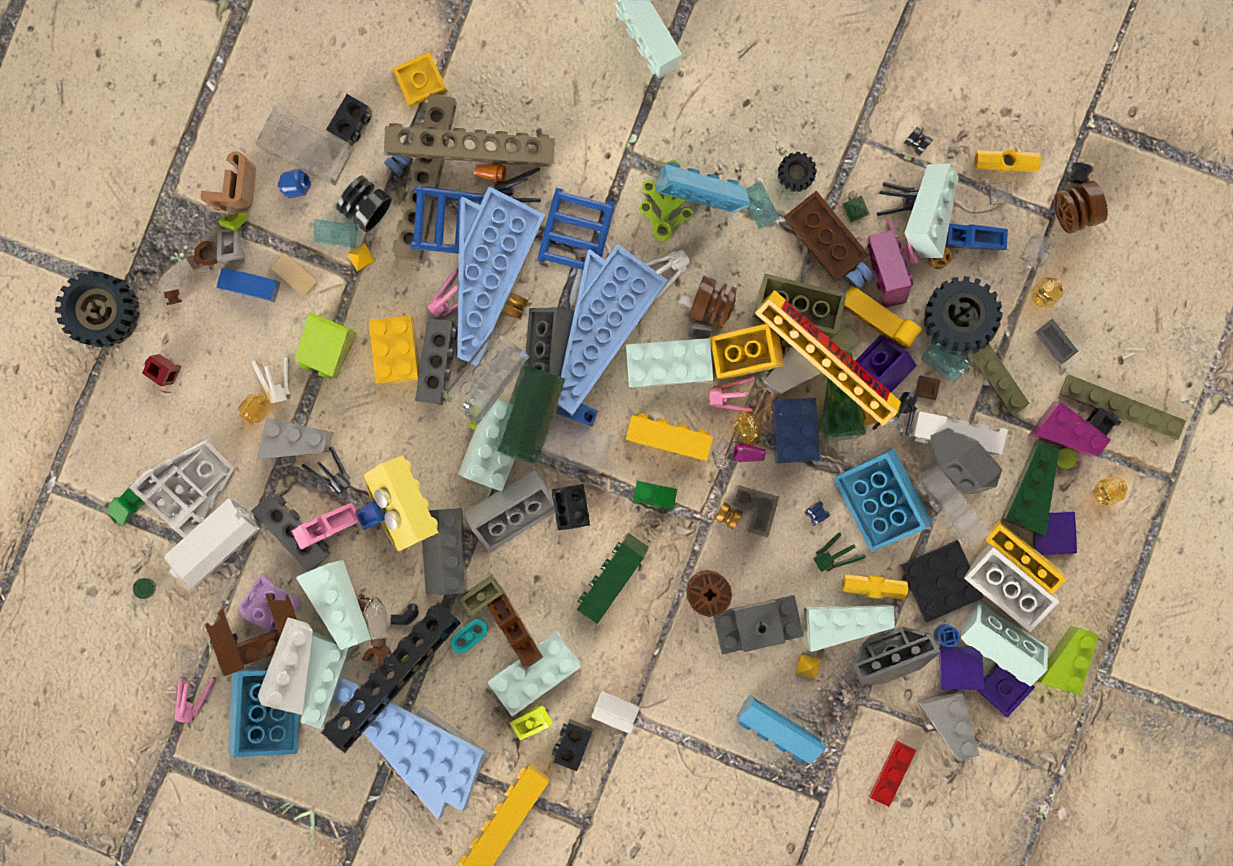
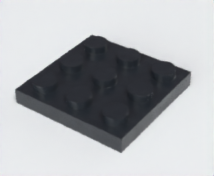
[900,540,984,623]

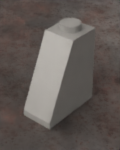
[763,345,823,395]

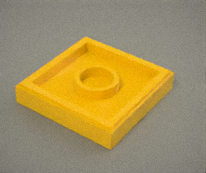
[392,52,447,108]

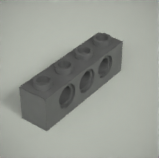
[415,318,457,405]
[251,493,331,572]

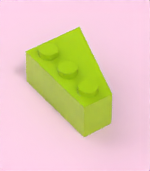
[1037,626,1099,696]

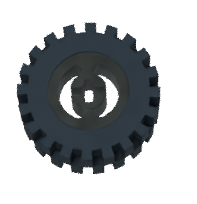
[924,276,1003,356]

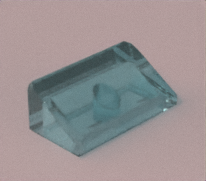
[746,180,779,229]
[313,219,358,248]
[921,343,969,383]

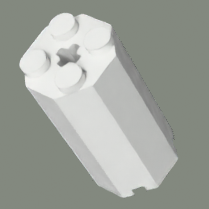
[164,498,261,589]

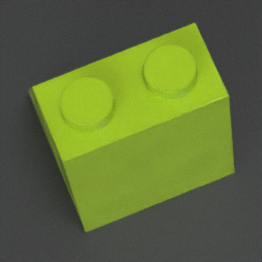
[294,312,356,379]

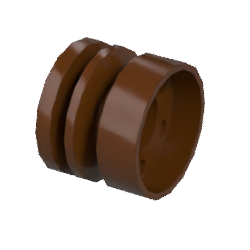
[1054,181,1108,234]
[688,276,737,329]
[686,569,732,617]

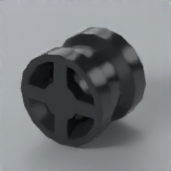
[1068,162,1093,185]

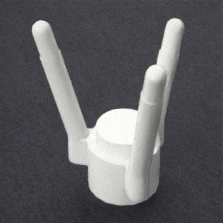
[646,250,690,298]
[251,357,290,404]

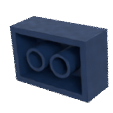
[771,397,820,463]

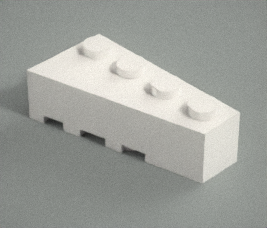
[910,411,1008,455]
[258,618,313,715]

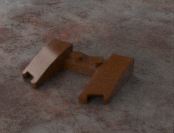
[205,593,297,677]

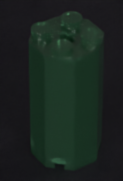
[495,365,566,464]

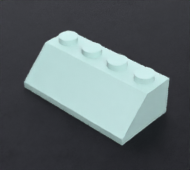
[961,600,1048,686]

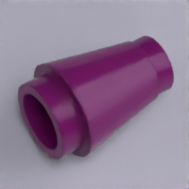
[733,442,766,463]

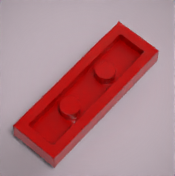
[869,740,916,807]

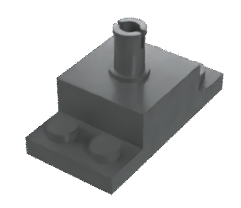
[713,595,804,654]

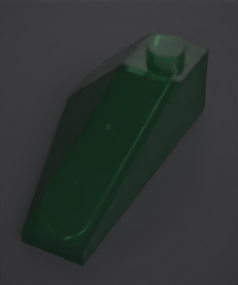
[822,352,866,441]

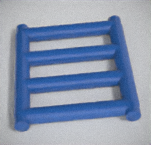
[410,186,484,254]
[537,188,615,270]

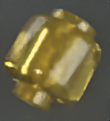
[1031,277,1063,308]
[238,393,270,425]
[733,411,764,444]
[1093,475,1128,506]

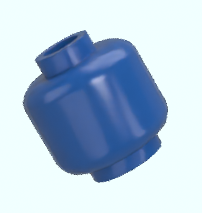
[278,169,311,198]

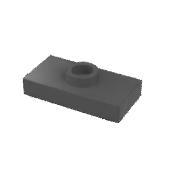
[1034,319,1079,365]

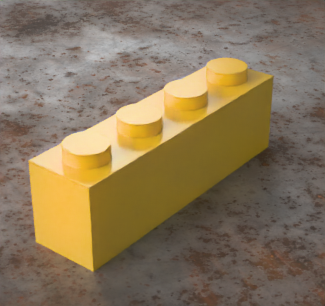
[626,412,713,461]
[985,519,1066,595]

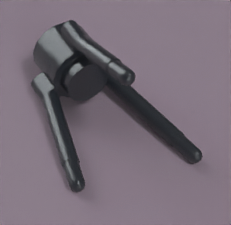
[494,167,541,203]
[877,182,919,216]
[872,392,917,436]
[301,447,351,495]

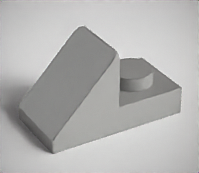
[217,228,245,263]

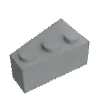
[257,418,333,460]
[917,690,980,761]

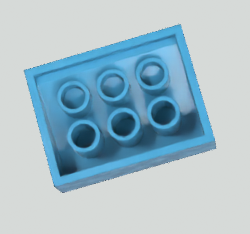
[655,162,750,213]
[833,448,932,552]
[228,667,299,757]

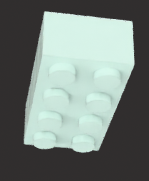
[616,0,682,78]
[626,338,713,388]
[458,396,533,492]
[487,630,581,716]

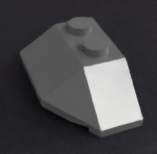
[930,428,1002,494]
[852,627,940,684]

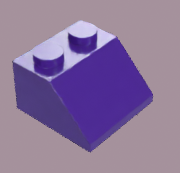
[855,334,917,392]

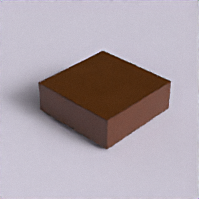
[915,375,941,401]

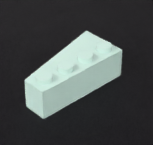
[904,164,958,258]
[296,560,371,650]
[806,604,895,652]
[301,632,353,729]

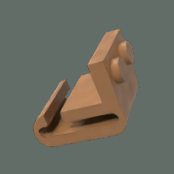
[200,151,256,211]

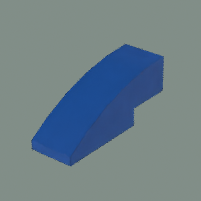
[945,223,1008,250]
[216,268,280,303]

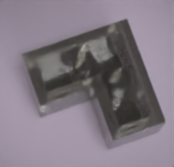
[731,485,779,537]

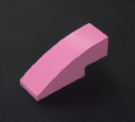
[292,503,359,549]

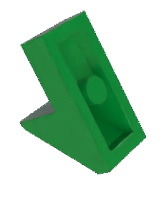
[107,481,145,526]
[633,481,678,509]

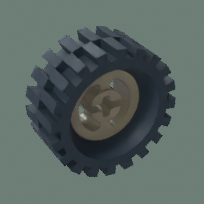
[55,271,140,347]

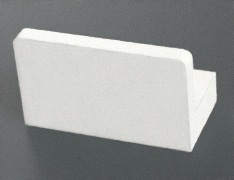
[591,691,639,734]

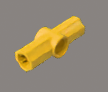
[974,150,1041,173]
[842,574,908,600]

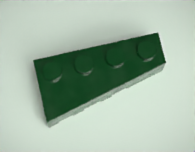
[1001,442,1060,536]
[577,533,649,624]

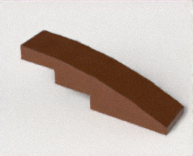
[487,587,543,669]

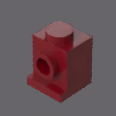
[142,354,181,387]

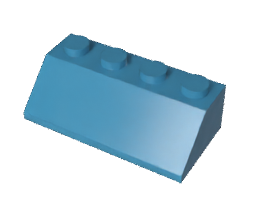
[737,695,827,764]

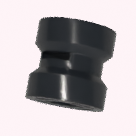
[904,126,933,156]

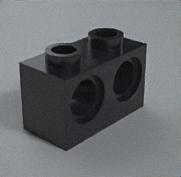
[326,94,372,147]
[551,484,590,531]
[552,719,593,771]

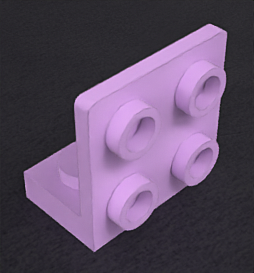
[238,574,301,632]

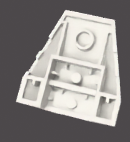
[129,440,234,538]

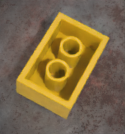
[369,315,420,384]
[710,324,785,379]

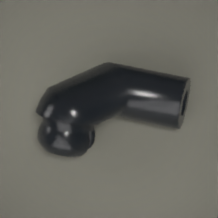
[390,603,419,625]

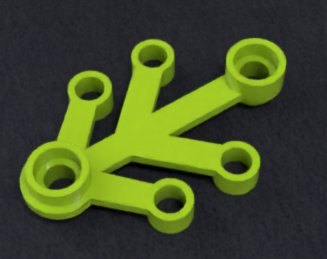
[639,160,693,242]

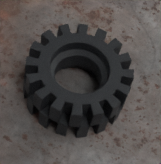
[778,152,817,192]

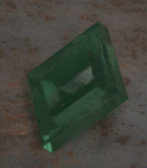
[843,195,870,223]

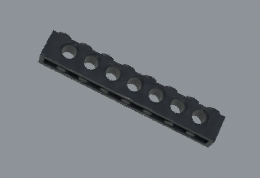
[321,602,461,753]

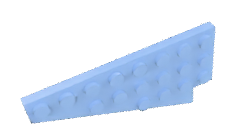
[456,187,545,366]
[555,244,668,415]
[334,678,485,819]

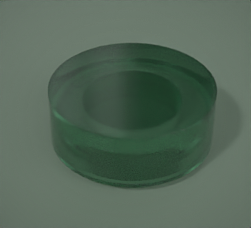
[133,578,156,599]

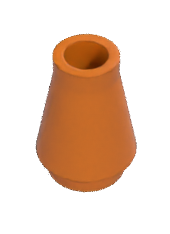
[474,163,507,183]

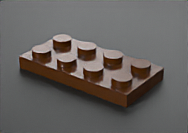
[783,191,869,282]

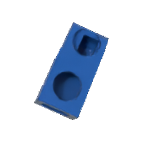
[556,403,599,427]

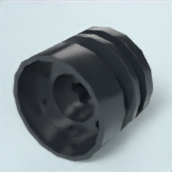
[336,175,392,232]

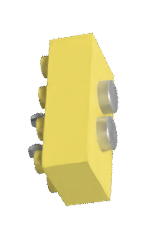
[364,455,439,551]

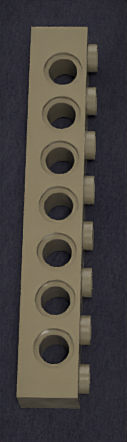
[392,93,457,264]
[384,123,555,167]

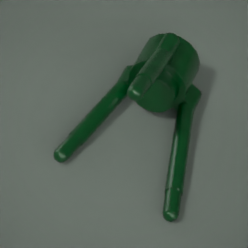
[813,533,866,572]

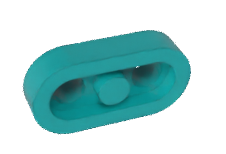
[450,619,488,654]

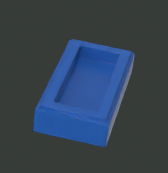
[355,501,385,530]

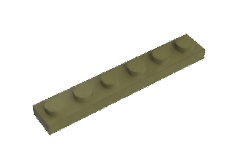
[948,309,1030,416]
[1060,375,1186,440]

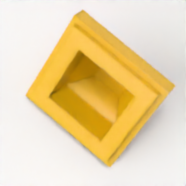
[347,243,375,271]
[795,654,821,680]

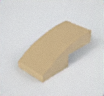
[270,252,317,296]

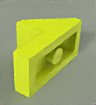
[510,705,553,741]

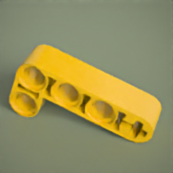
[843,286,922,349]

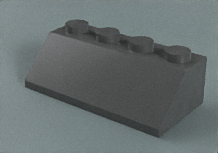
[522,307,574,394]
[422,508,468,594]

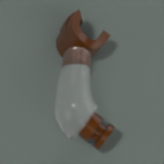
[158,241,217,306]
[357,594,392,667]

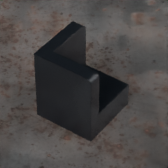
[1086,407,1121,436]

